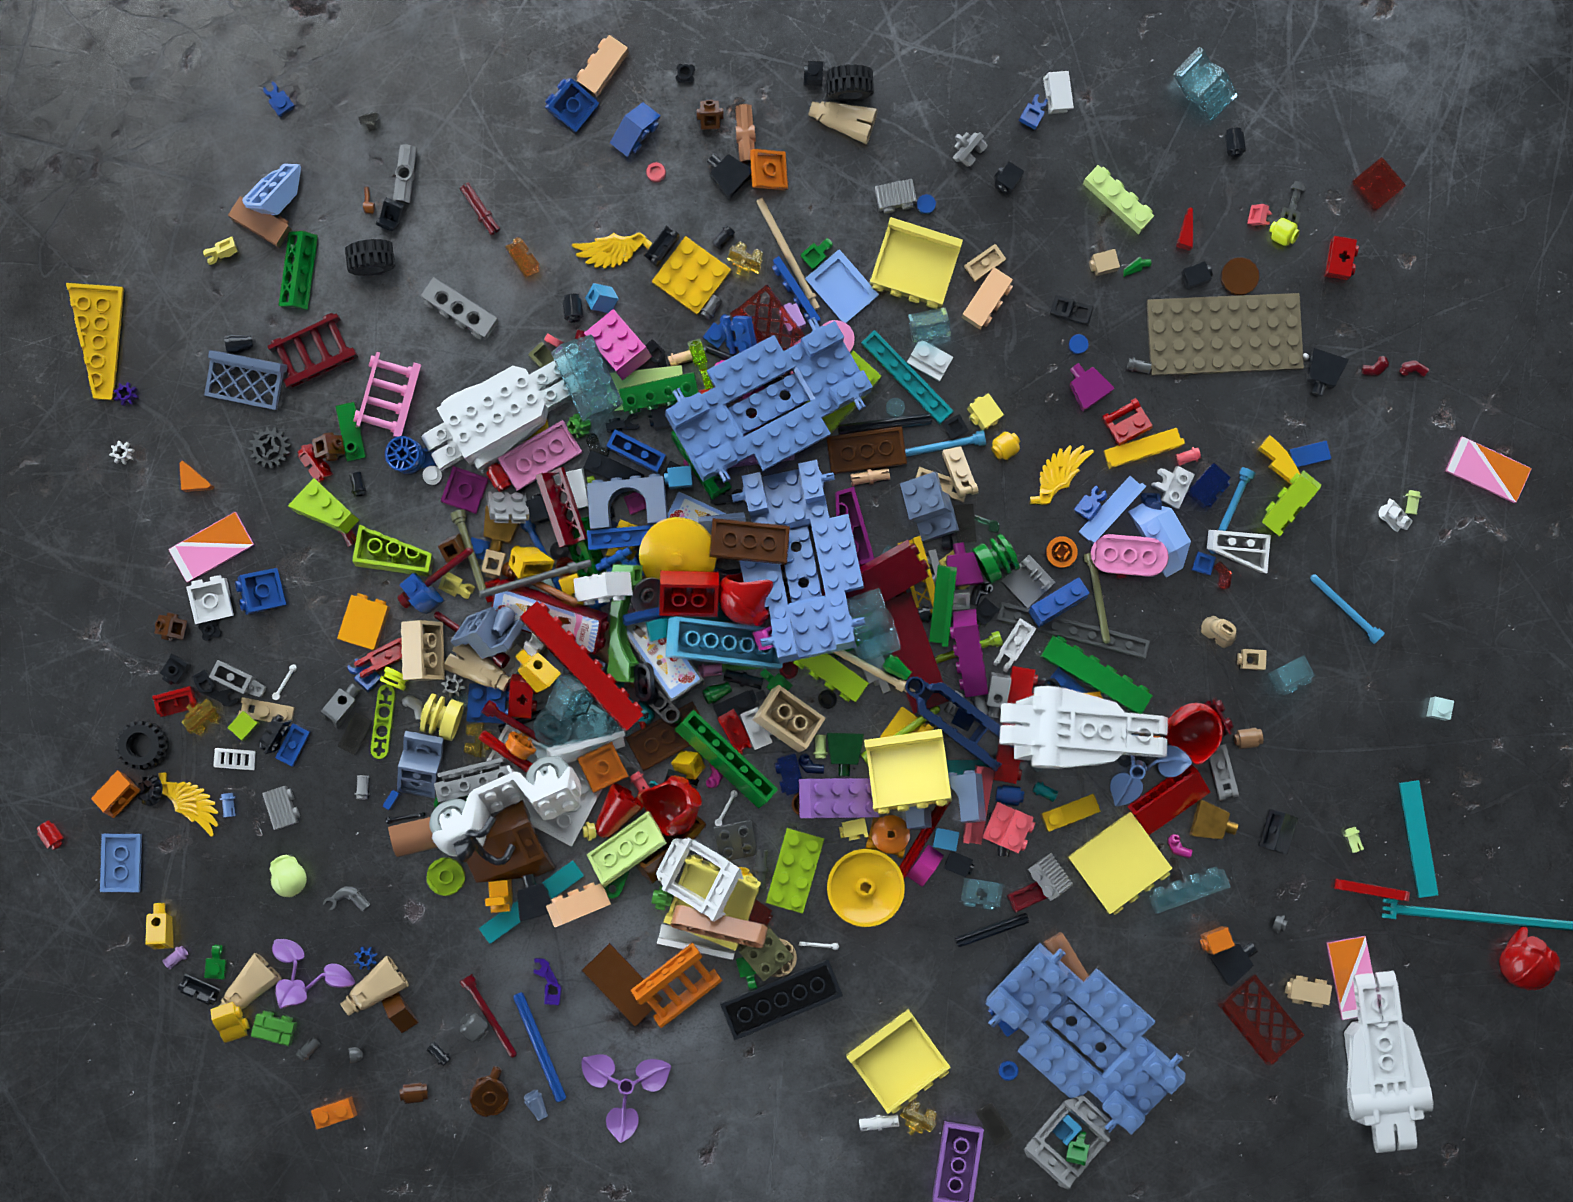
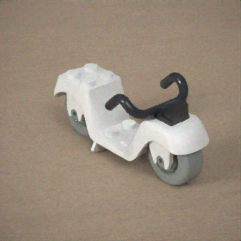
[429,756,581,866]

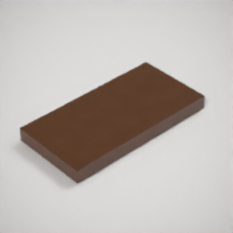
[827,426,907,475]
[709,518,790,565]
[625,701,701,772]
[582,943,663,1026]

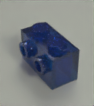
[1186,463,1231,508]
[774,753,802,796]

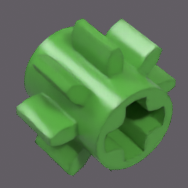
[567,413,591,438]
[651,886,673,910]

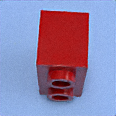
[1325,236,1359,280]
[508,673,538,719]

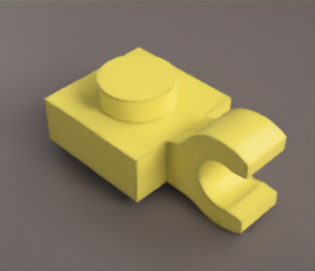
[203,237,238,265]
[438,572,475,599]

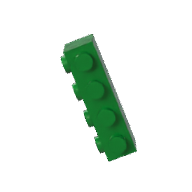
[619,372,699,414]

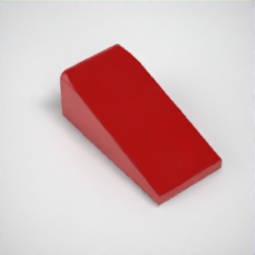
[1176,207,1193,251]

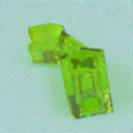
[687,338,713,390]

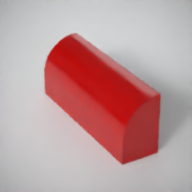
[1127,764,1210,836]

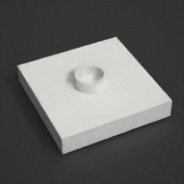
[553,468,588,512]

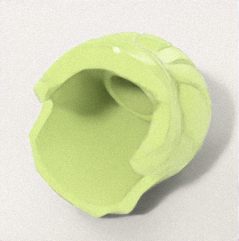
[270,855,307,897]

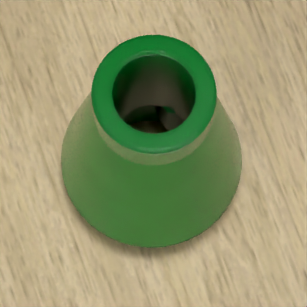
[882,654,912,680]
[702,681,732,704]

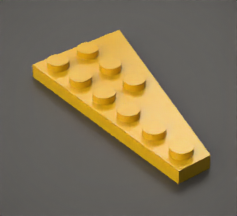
[66,283,124,401]

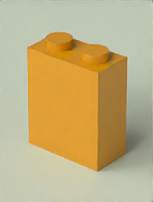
[337,593,390,650]

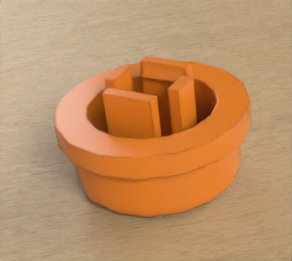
[1046,536,1078,568]
[505,731,536,760]

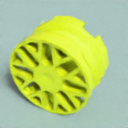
[380,666,409,691]

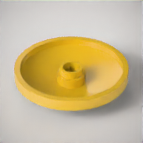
[639,517,717,580]
[827,849,905,927]

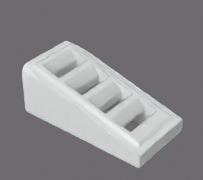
[213,748,256,770]

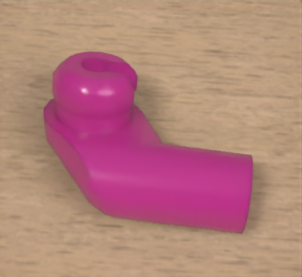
[706,763,723,788]
[1168,834,1192,859]

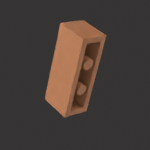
[228,196,291,248]

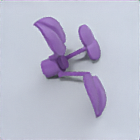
[272,939,355,1009]
[582,1054,671,1142]

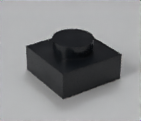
[943,414,969,440]

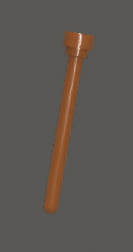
[502,561,578,605]

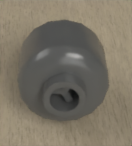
[460,1013,489,1042]

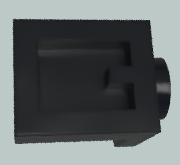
[975,597,1000,627]

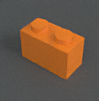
[91,770,140,818]
[1199,926,1235,954]
[311,1096,357,1129]

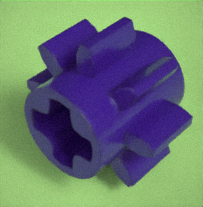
[114,382,139,406]

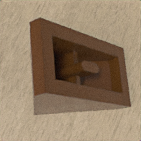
[381,992,419,1033]

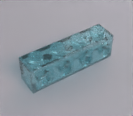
[1148,866,1231,914]

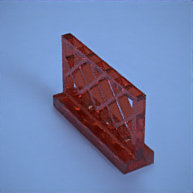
[730,285,805,350]
[1218,974,1304,1065]

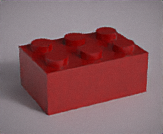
[659,570,719,617]

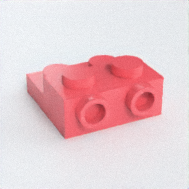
[982,802,1035,853]

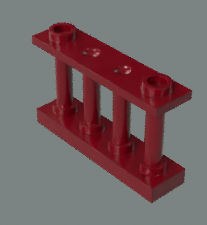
[267,313,358,390]

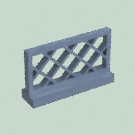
[204,350,287,410]

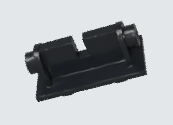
[644,225,679,267]
[258,714,292,754]
[177,974,220,1006]

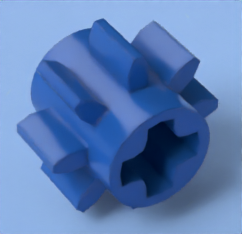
[354,947,378,970]

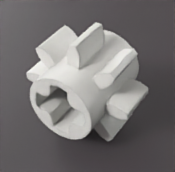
[109,441,135,465]

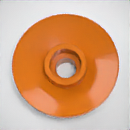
[872,815,910,854]

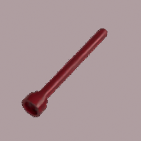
[397,547,473,608]
[434,611,511,669]
[482,700,557,747]
[459,974,517,1058]

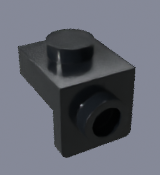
[376,197,404,231]

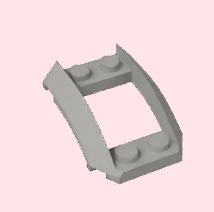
[1024,1095,1111,1189]

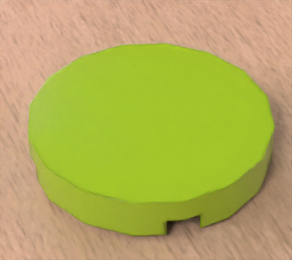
[427,857,465,896]

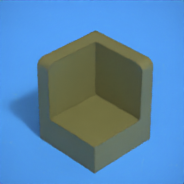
[528,342,557,368]

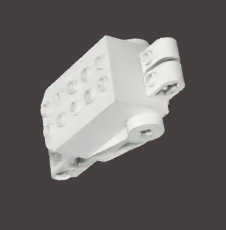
[421,353,590,471]
[1000,686,1168,769]
[1344,971,1433,1153]

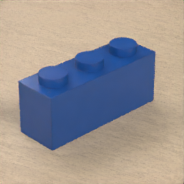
[606,429,667,474]
[1028,577,1089,628]

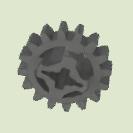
[248,427,291,469]

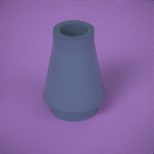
[491,607,515,636]
[524,1090,548,1121]

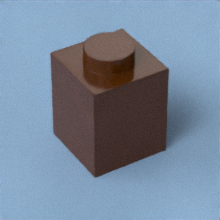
[438,533,465,563]

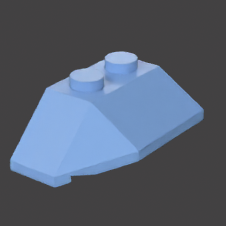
[242,164,301,215]
[1128,503,1191,578]

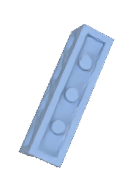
[1078,476,1146,545]

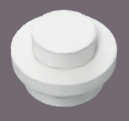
[423,466,442,485]

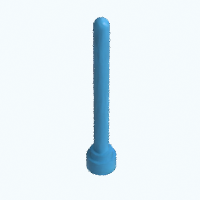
[905,430,986,457]
[1209,467,1256,554]
[1310,574,1385,644]

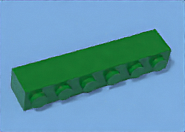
[1040,635,1153,714]
[674,710,778,809]

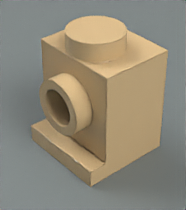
[481,549,507,579]
[1237,649,1267,671]

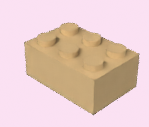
[401,620,445,681]
[753,685,825,753]

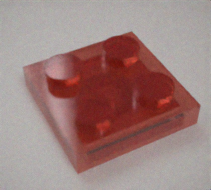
[1352,157,1406,210]

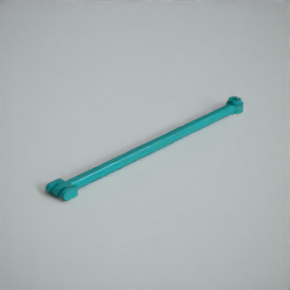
[1382,898,1573,931]

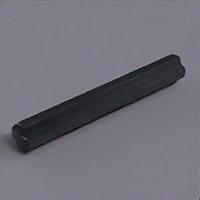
[955,913,1029,947]

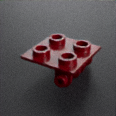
[1203,697,1234,737]

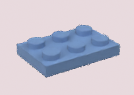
[100,834,142,892]

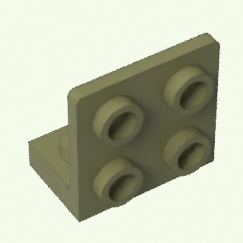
[737,923,793,981]

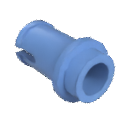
[220,793,236,817]

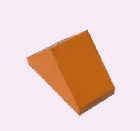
[179,460,214,492]

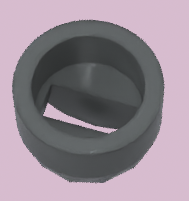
[349,1048,363,1064]

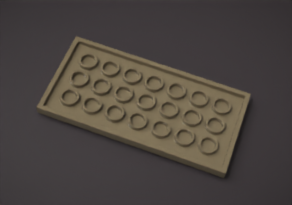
[1147,293,1304,376]

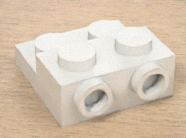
[186,575,234,624]

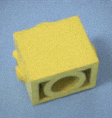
[967,393,1004,430]

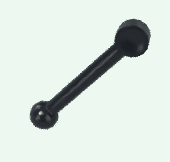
[385,812,425,824]

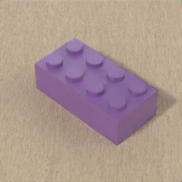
[799,778,879,818]
[932,1121,984,1202]

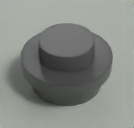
[1272,915,1288,935]

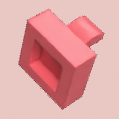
[1247,204,1272,226]

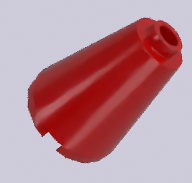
[595,783,643,838]

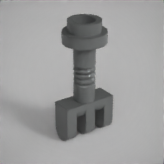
[1279,181,1306,225]

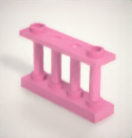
[353,352,421,438]

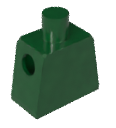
[827,733,864,776]

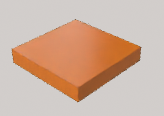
[750,149,788,190]
[577,741,628,793]

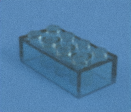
[551,334,623,421]

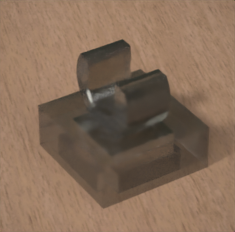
[358,111,380,132]

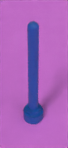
[519,517,563,592]

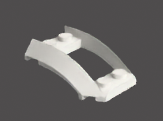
[656,838,744,921]

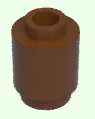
[399,1082,428,1104]

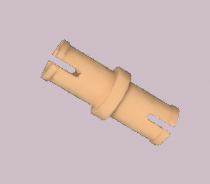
[850,467,890,486]

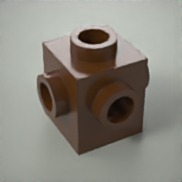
[697,100,724,129]
[312,432,345,461]
[155,613,187,641]

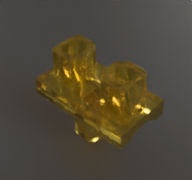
[727,241,763,274]
[181,698,219,735]
[464,722,491,758]
[899,1100,937,1135]

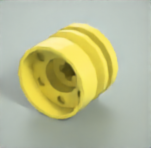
[420,693,464,741]

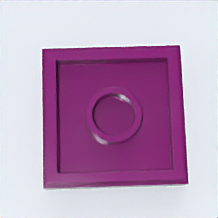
[440,466,490,515]

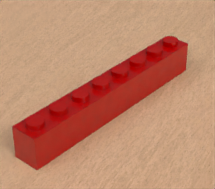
[519,601,643,732]

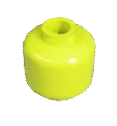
[1269,218,1299,246]

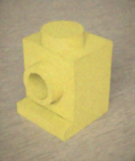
[839,818,869,841]

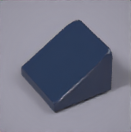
[951,708,974,731]

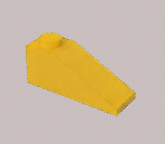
[1040,794,1101,832]

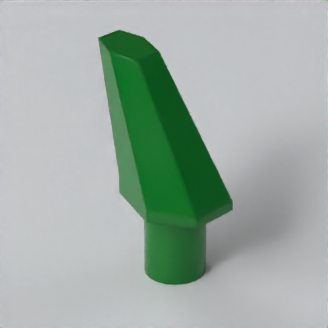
[1123,257,1151,276]

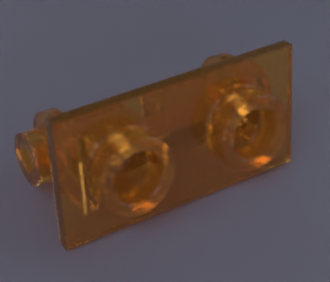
[505,237,540,277]

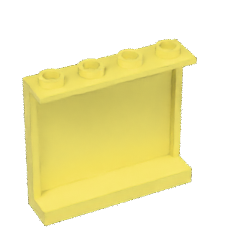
[869,217,963,309]
[864,729,952,814]
[1067,812,1173,915]
[664,854,761,951]
[846,1009,951,1114]

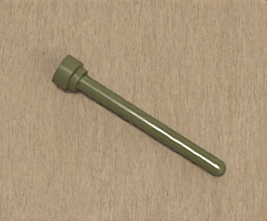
[450,509,486,591]
[1083,553,1110,644]

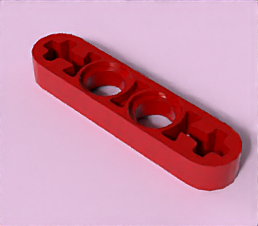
[1334,879,1410,902]

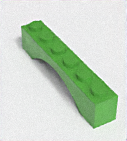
[607,564,643,682]

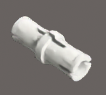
[859,1114,899,1132]

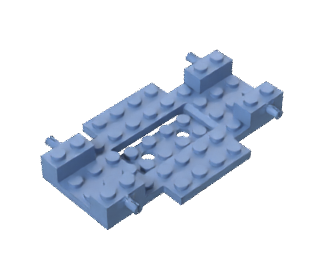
[665,317,873,483]
[732,460,866,664]
[986,943,1185,1135]

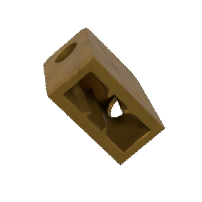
[483,506,520,552]
[1189,800,1238,839]

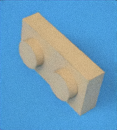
[964,244,1006,282]

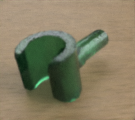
[974,515,1000,533]

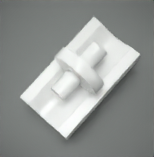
[1379,499,1412,532]

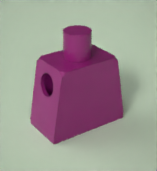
[1069,363,1115,412]
[946,542,983,587]

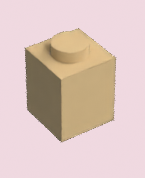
[1089,249,1120,276]

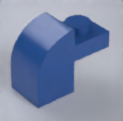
[400,572,444,614]

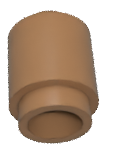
[1234,728,1263,749]

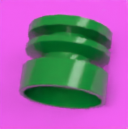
[972,533,1020,584]

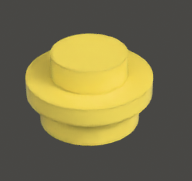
[582,822,596,841]

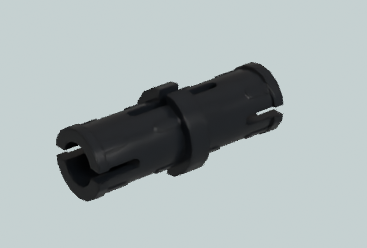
[723,669,764,690]

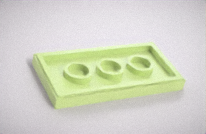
[606,365,683,411]
[587,811,666,887]

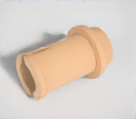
[668,350,693,366]

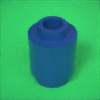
[995,785,1024,806]

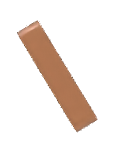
[670,905,768,948]

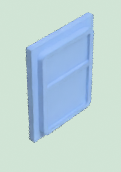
[805,249,879,323]

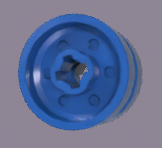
[385,436,425,474]

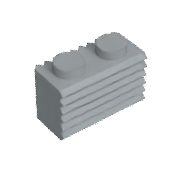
[875,179,917,214]
[262,786,300,830]
[1028,853,1073,901]

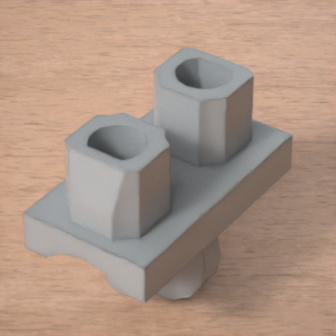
[952,132,987,166]

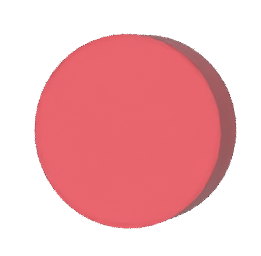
[646,162,666,182]
[544,333,564,349]

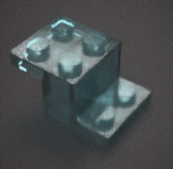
[1173,47,1238,121]
[847,588,901,661]

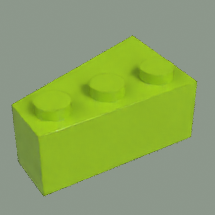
[1262,470,1321,536]
[288,478,359,534]

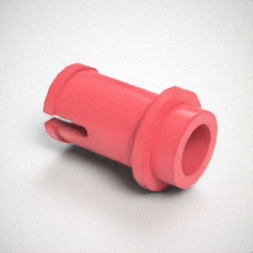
[1176,447,1201,466]
[629,771,650,792]

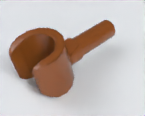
[363,187,375,214]

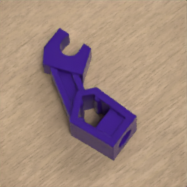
[533,958,562,1005]

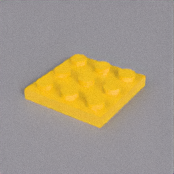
[652,236,731,316]

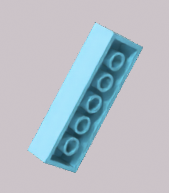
[665,617,783,669]

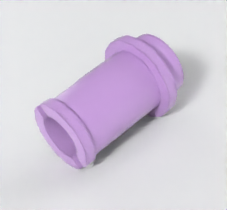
[162,946,189,970]

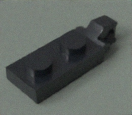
[713,689,767,717]

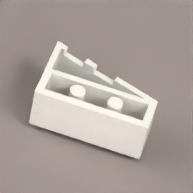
[1207,530,1271,573]
[574,572,632,605]

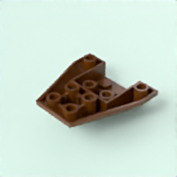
[467,800,555,883]

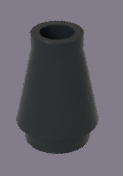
[224,335,253,353]

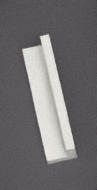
[546,727,625,763]
[657,924,735,960]

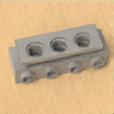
[434,758,513,803]

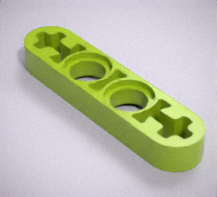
[371,684,396,759]

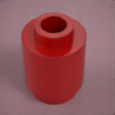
[486,462,512,492]
[36,820,64,850]

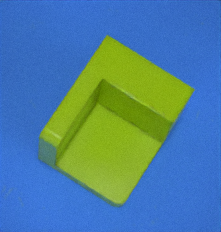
[227,711,260,741]

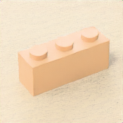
[576,35,629,98]
[961,267,1013,330]
[546,882,610,928]

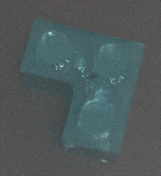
[1267,655,1315,695]
[545,673,593,721]

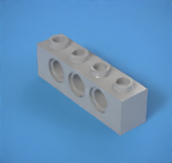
[421,277,499,340]

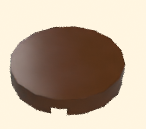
[1221,257,1259,296]
[469,1078,509,1117]

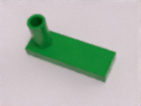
[335,402,366,462]

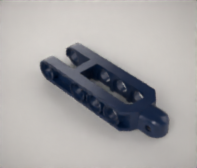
[905,677,1014,772]

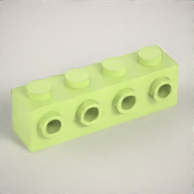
[1083,165,1154,234]

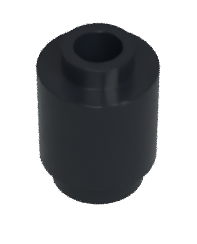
[1225,127,1246,157]
[563,293,583,323]

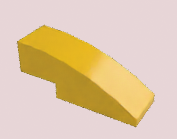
[1257,435,1300,484]

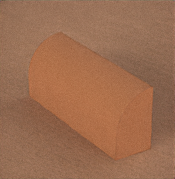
[388,817,438,857]
[1043,932,1089,982]

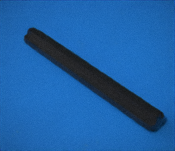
[838,413,932,435]

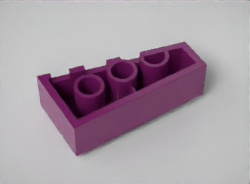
[835,487,875,566]
[950,609,988,697]

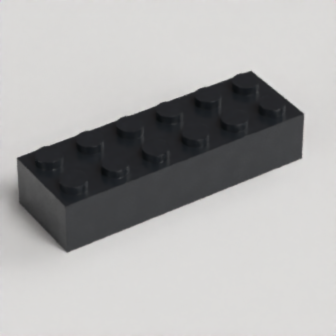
[720,959,843,1041]

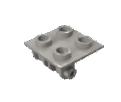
[1001,555,1055,608]

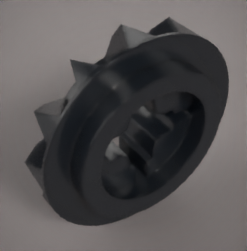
[138,775,163,806]

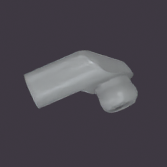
[402,695,423,720]

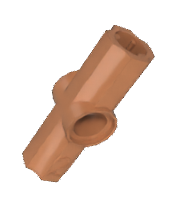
[735,104,756,164]

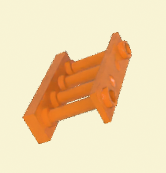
[631,942,723,1028]

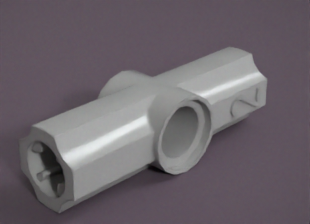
[393,144,417,204]

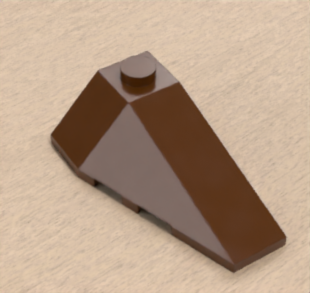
[635,816,706,884]

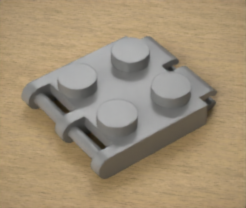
[487,491,529,524]

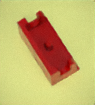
[152,686,199,717]
[717,709,752,754]

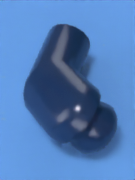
[798,753,824,774]

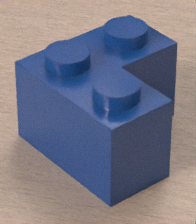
[610,102,660,157]

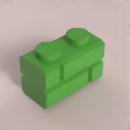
[251,1010,297,1046]

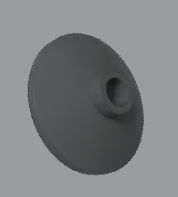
[630,578,660,611]

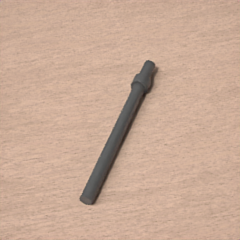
[479,559,592,598]

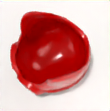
[718,573,773,627]
[1165,703,1224,765]
[637,775,702,836]
[1499,927,1560,990]

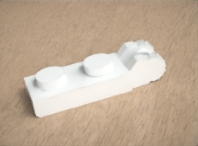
[993,618,1036,673]

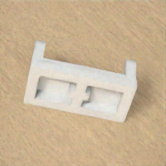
[1043,71,1074,114]

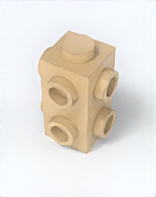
[1285,975,1332,1008]

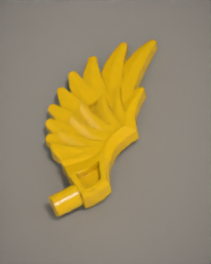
[572,232,652,269]
[1030,445,1094,505]
[158,773,219,837]

